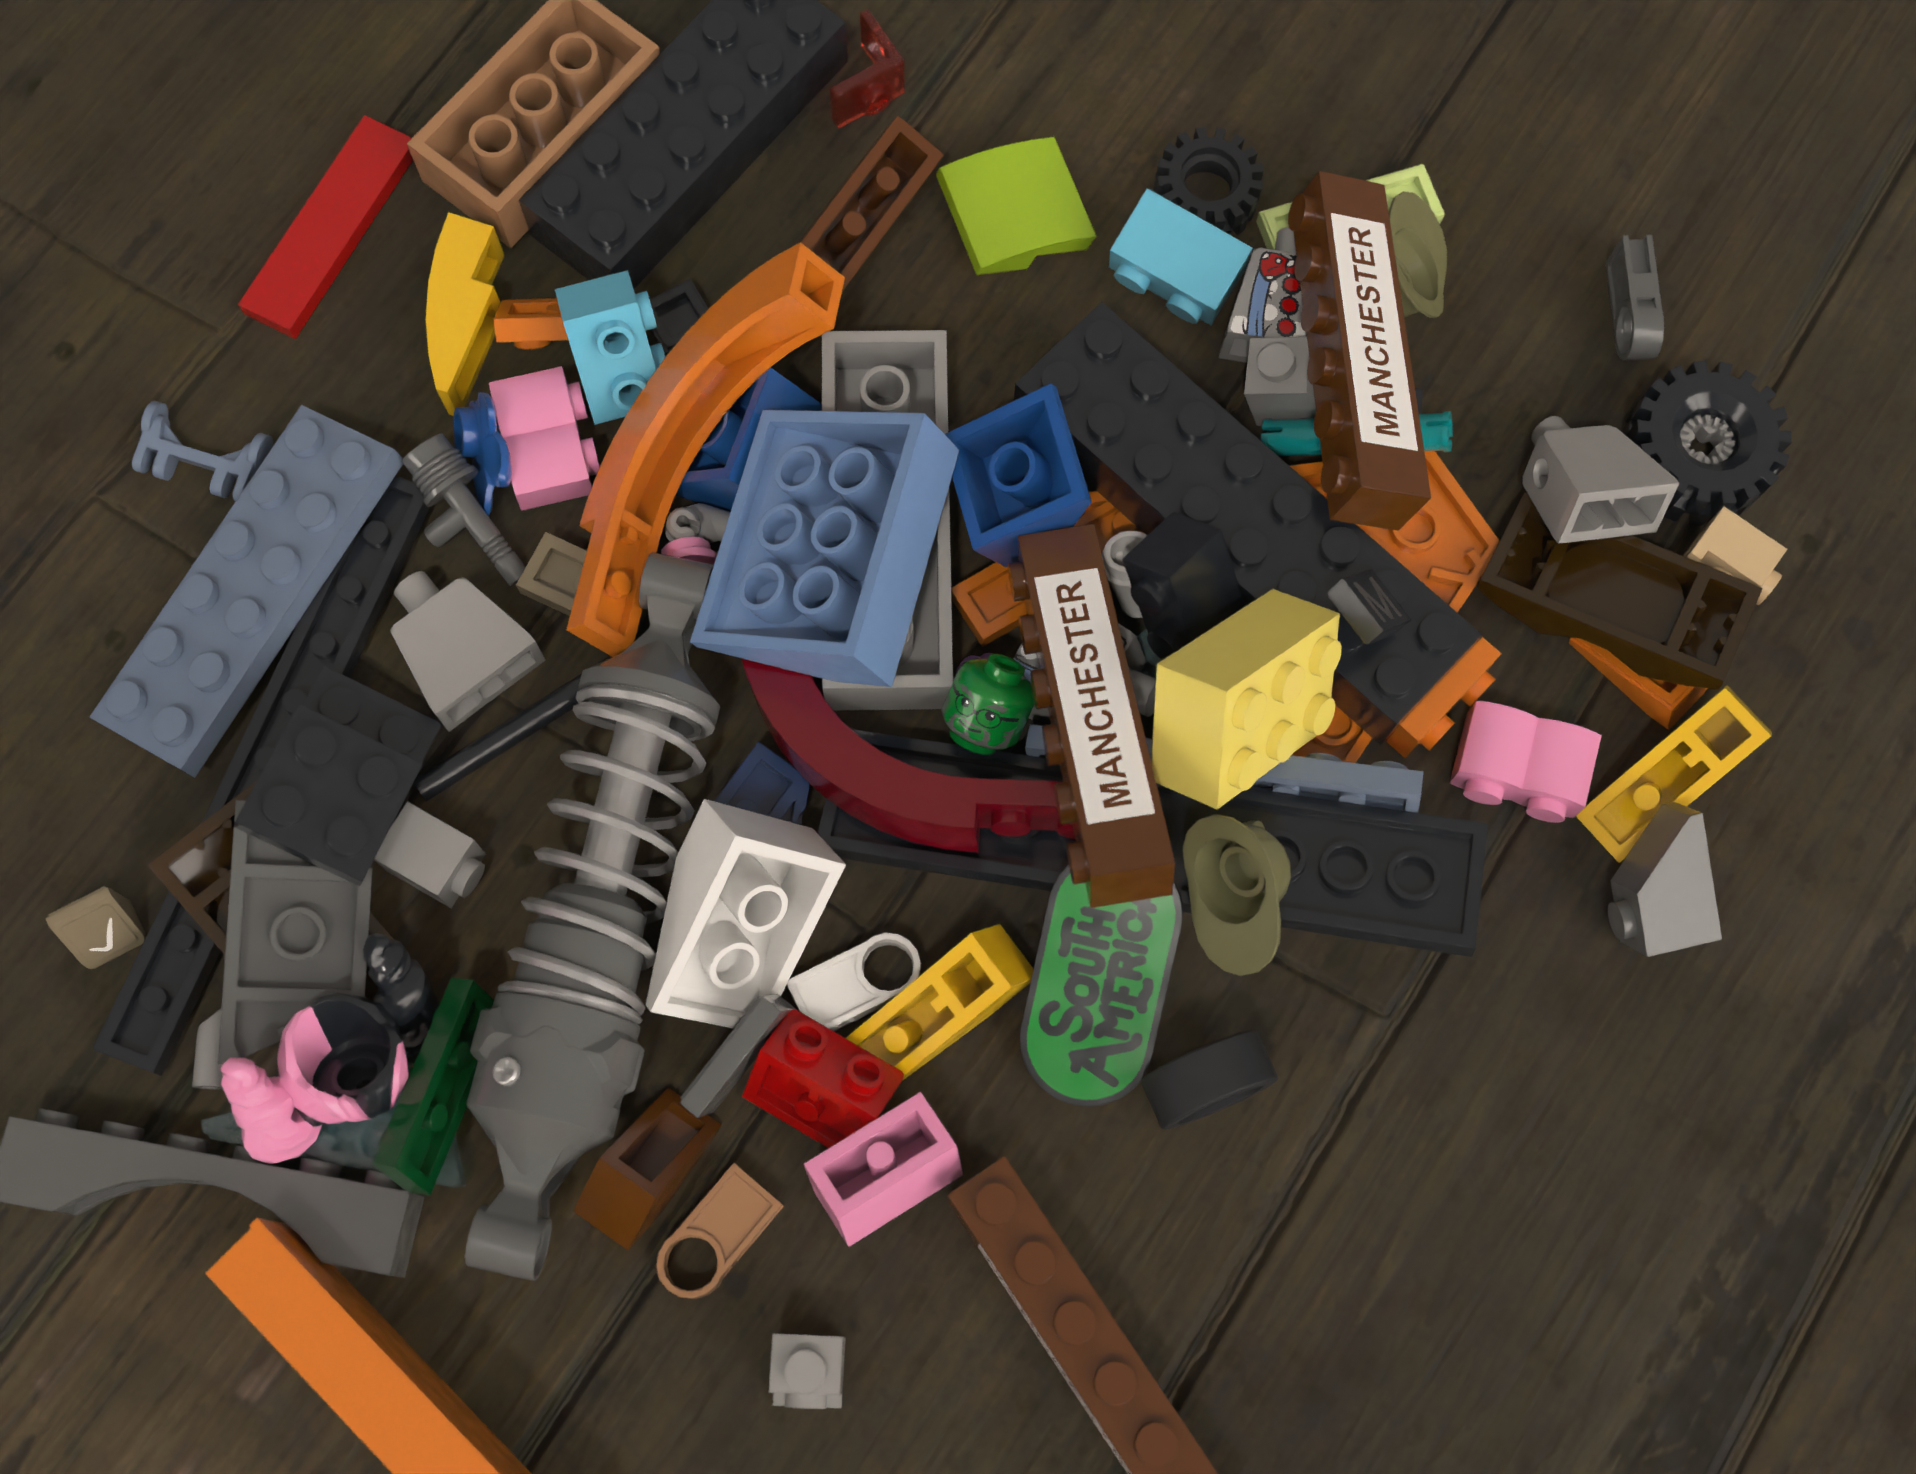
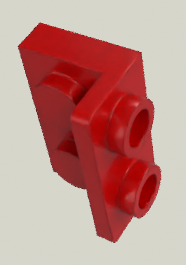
[742,1009,904,1148]

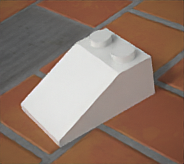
[646,799,846,1028]

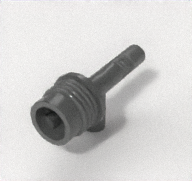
[402,433,526,587]

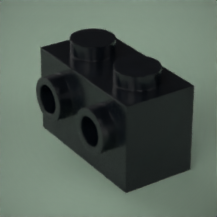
[1122,512,1245,660]

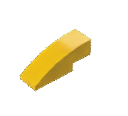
[426,212,505,416]

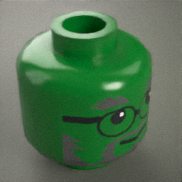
[941,654,1035,755]

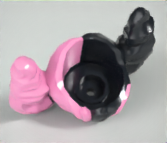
[220,933,440,1164]

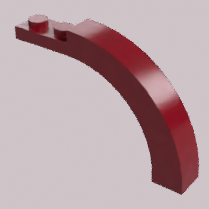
[742,659,1075,852]

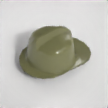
[1388,191,1447,318]
[1183,814,1291,976]

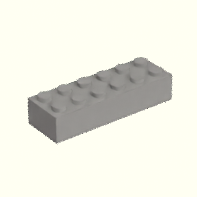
[822,330,953,710]

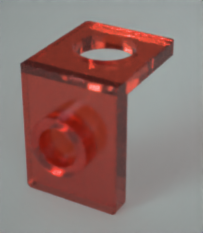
[830,9,905,128]

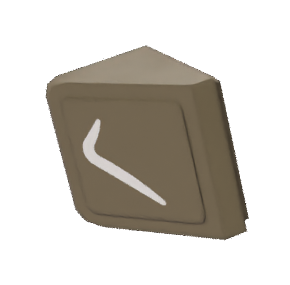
[45,887,147,969]

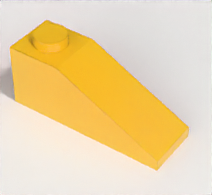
[1576,685,1772,863]
[846,924,1034,1081]

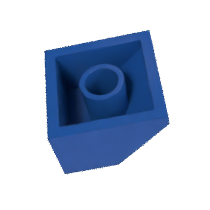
[675,367,822,512]
[945,383,1091,567]

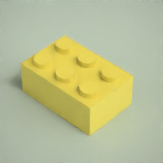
[1151,589,1342,810]

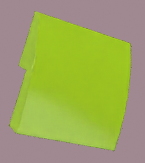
[936,137,1096,275]

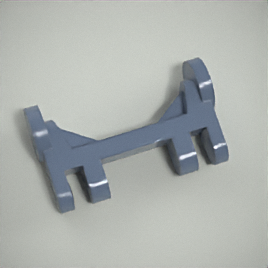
[132,401,274,502]

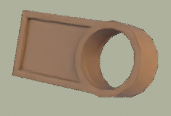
[656,1163,784,1299]

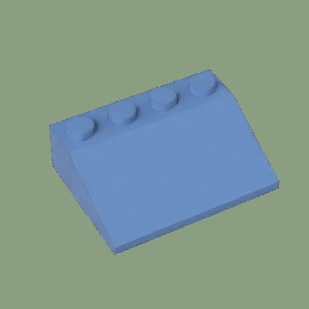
[690,410,959,687]

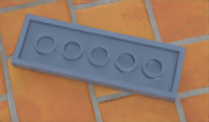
[90,405,403,778]

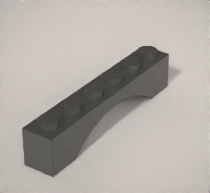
[0,1108,424,1278]

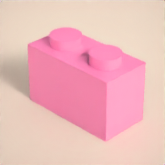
[804,1092,963,1247]

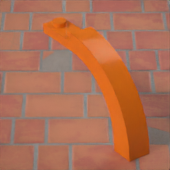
[566,242,845,657]

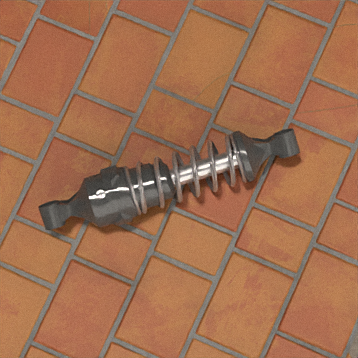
[465,552,720,1281]

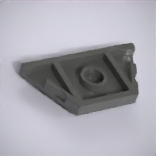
[218,800,372,1064]

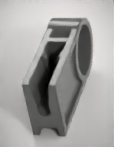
[1605,235,1664,360]

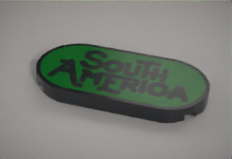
[1020,865,1183,1107]

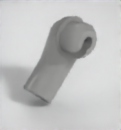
[665,503,730,543]

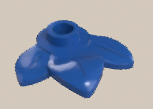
[453,392,512,515]

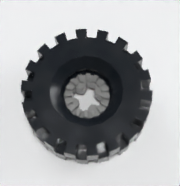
[1622,361,1792,526]

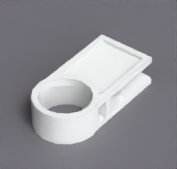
[787,933,921,1031]

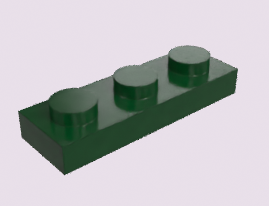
[372,978,494,1196]

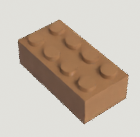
[407,0,660,248]

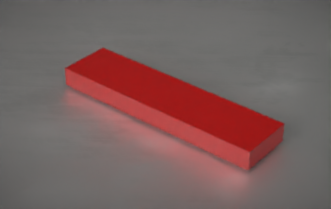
[238,115,413,339]

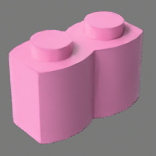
[489,366,600,511]
[1450,701,1602,823]

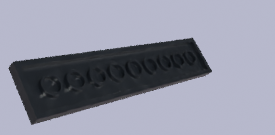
[818,729,1488,957]

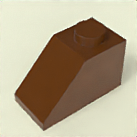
[573,1087,722,1250]

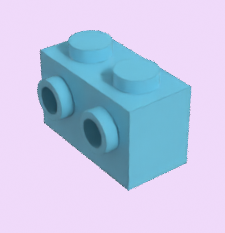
[1109,188,1253,326]
[555,270,665,425]

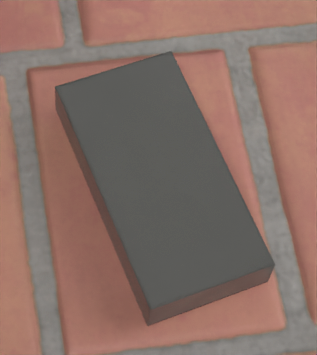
[680,994,795,1118]

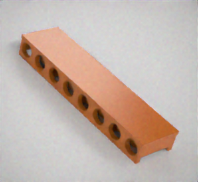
[205,1218,532,1474]

